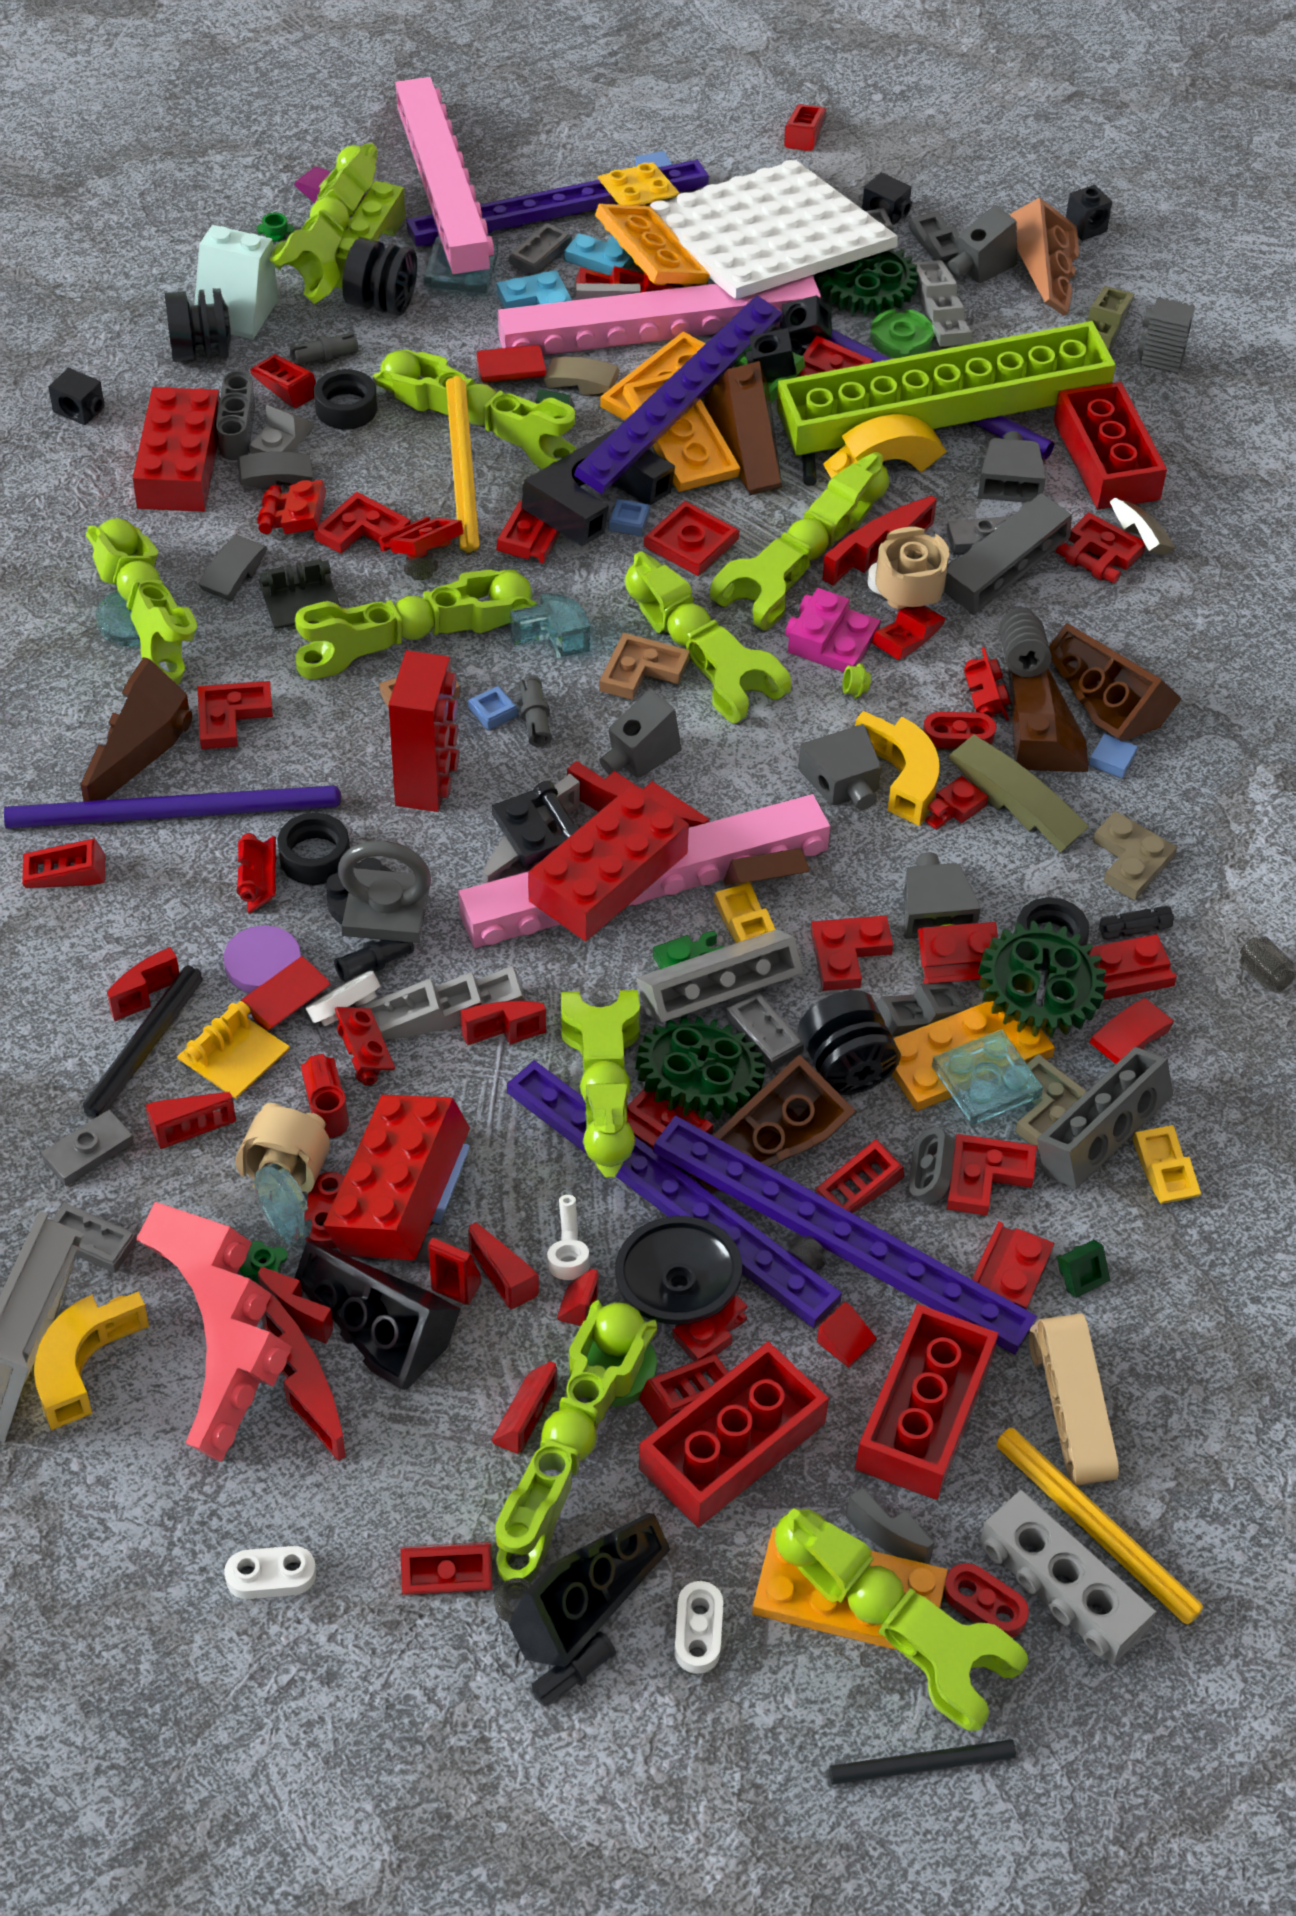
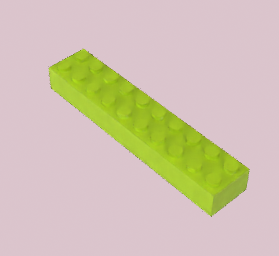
[776,321,1116,456]

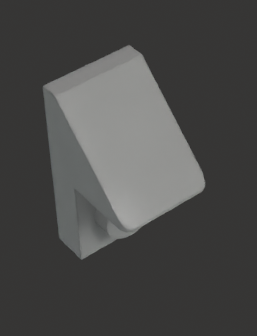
[249,405,314,454]

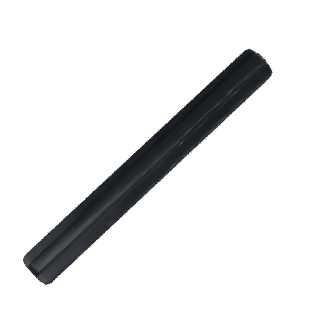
[83,965,203,1118]

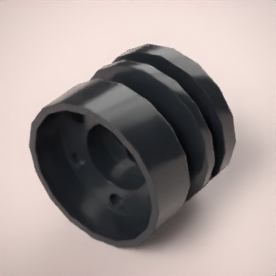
[342,237,418,316]
[165,288,231,362]
[798,990,901,1095]

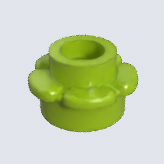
[842,663,871,699]

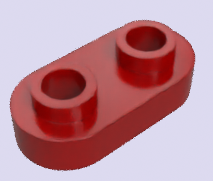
[923,712,996,748]
[303,1172,345,1249]
[944,1563,1029,1638]

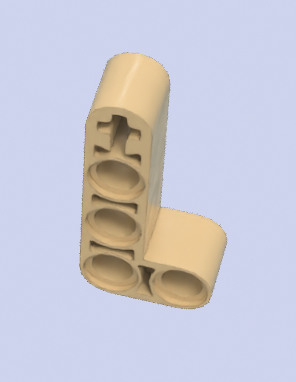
[1028,1313,1119,1486]

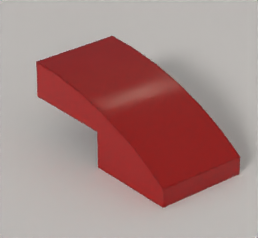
[871,605,946,660]
[107,947,180,1021]
[1089,998,1174,1064]
[460,1001,546,1046]
[258,1266,333,1344]

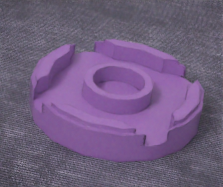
[223,925,301,993]

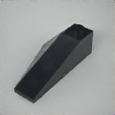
[294,1241,461,1390]
[509,1513,671,1667]

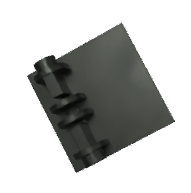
[258,558,341,629]

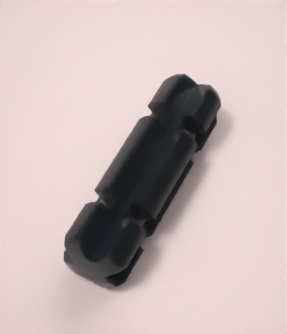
[1099,906,1174,939]

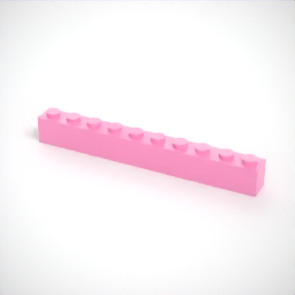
[395,77,494,274]
[498,275,821,355]
[458,794,830,948]

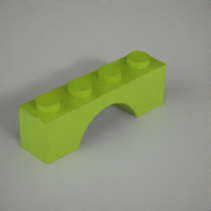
[335,180,406,288]

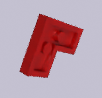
[314,492,411,554]
[197,681,273,749]
[810,915,893,991]
[947,1134,1037,1216]

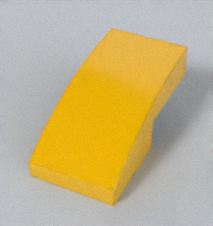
[713,882,776,943]
[1132,1125,1201,1204]

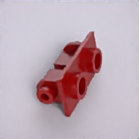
[964,647,1011,721]
[236,833,277,913]
[335,1007,395,1086]

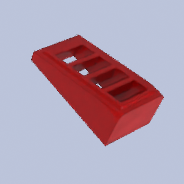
[784,104,826,151]
[250,354,316,408]
[22,838,106,888]
[145,1091,236,1149]
[814,1139,905,1213]
[468,1222,539,1310]
[428,1238,481,1305]
[639,1354,728,1428]

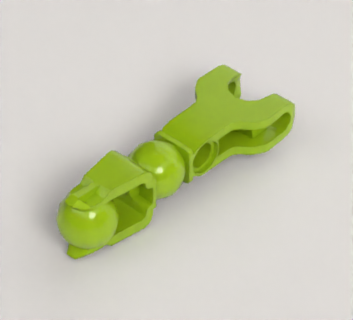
[86,518,197,685]
[624,551,791,724]
[561,990,640,1177]
[774,1508,1028,1731]

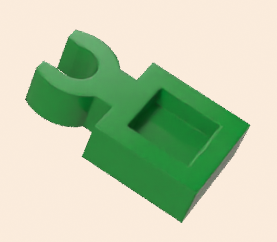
[653,931,724,969]

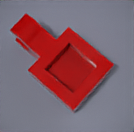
[925,776,988,830]
[672,1295,748,1361]

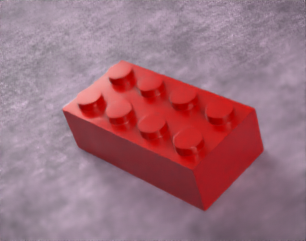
[1053,381,1167,510]
[132,387,220,512]
[388,650,460,812]
[528,785,689,942]
[323,1095,470,1260]
[855,1303,999,1501]
[638,1341,829,1528]

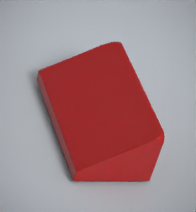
[476,345,546,383]
[241,956,331,1031]
[492,1361,557,1455]
[400,1542,493,1595]

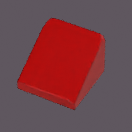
[557,1269,599,1326]
[817,1301,877,1368]

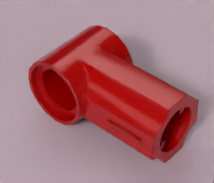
[301,1054,349,1138]

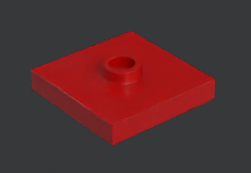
[643,501,740,577]

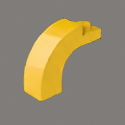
[823,414,947,478]
[855,711,940,826]
[34,1291,150,1431]

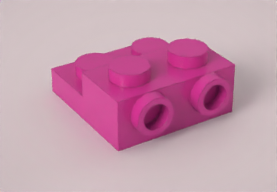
[785,588,881,672]

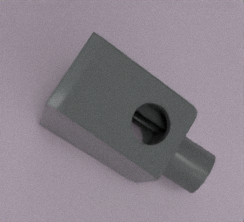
[948,205,1017,283]
[978,431,1046,502]
[599,689,682,777]
[798,724,881,810]
[904,852,981,939]

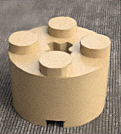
[875,527,949,609]
[235,1103,330,1200]

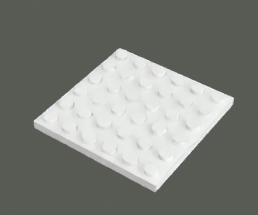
[649,160,898,300]

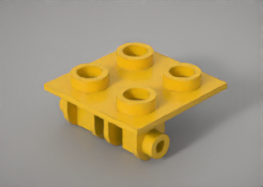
[598,162,679,206]
[177,1001,290,1099]

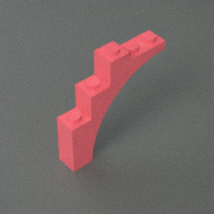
[136,1202,292,1462]

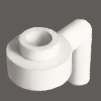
[547,1195,590,1280]

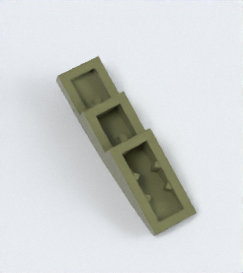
[1086,286,1135,353]
[948,734,1089,853]

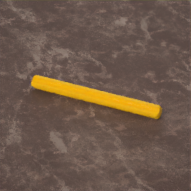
[446,376,480,553]
[996,1428,1203,1624]

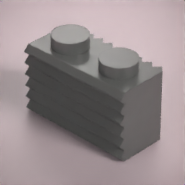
[1137,297,1195,373]

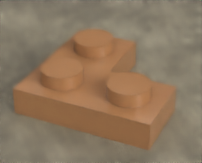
[599,632,690,700]

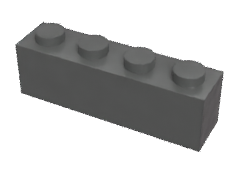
[944,493,1072,615]

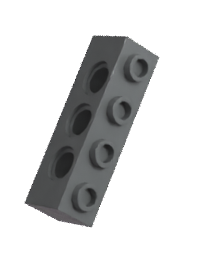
[1037,1047,1173,1189]

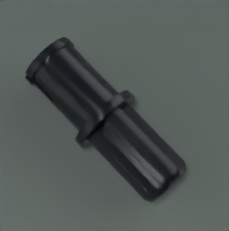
[530,1631,616,1707]

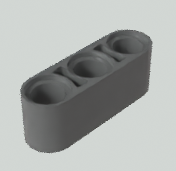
[216,370,255,460]

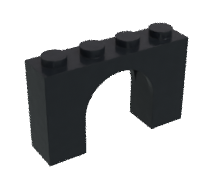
[521,429,675,546]

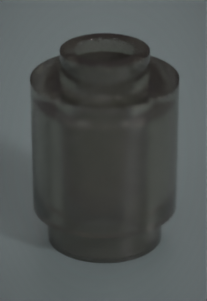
[1239,936,1296,993]

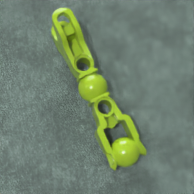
[269,143,378,305]
[373,350,577,469]
[709,452,890,631]
[295,569,537,679]
[495,1299,657,1586]

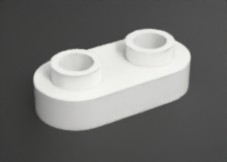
[306,971,381,1026]
[224,1546,316,1599]
[675,1581,723,1674]

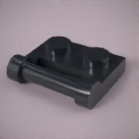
[492,781,581,867]

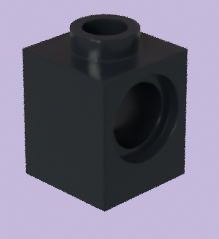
[862,172,912,225]
[1066,184,1113,241]
[780,295,832,346]
[745,328,797,381]
[48,368,105,425]

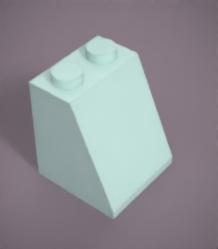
[195,225,278,340]

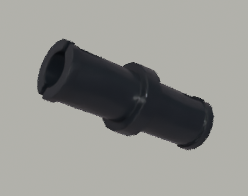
[334,940,414,982]

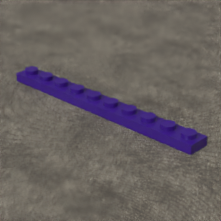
[406,159,709,247]
[574,295,783,495]
[507,1060,842,1328]
[653,1115,1037,1355]

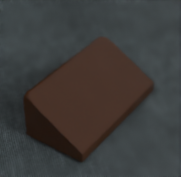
[724,848,809,886]

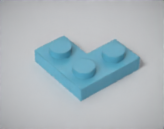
[564,233,634,275]
[496,270,572,309]

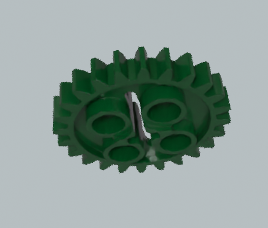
[815,248,919,316]
[978,921,1107,1038]
[635,1016,766,1119]

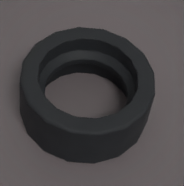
[314,369,378,430]
[277,812,350,885]
[1016,897,1089,970]

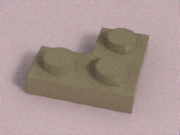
[1093,811,1178,901]
[1011,1054,1087,1151]

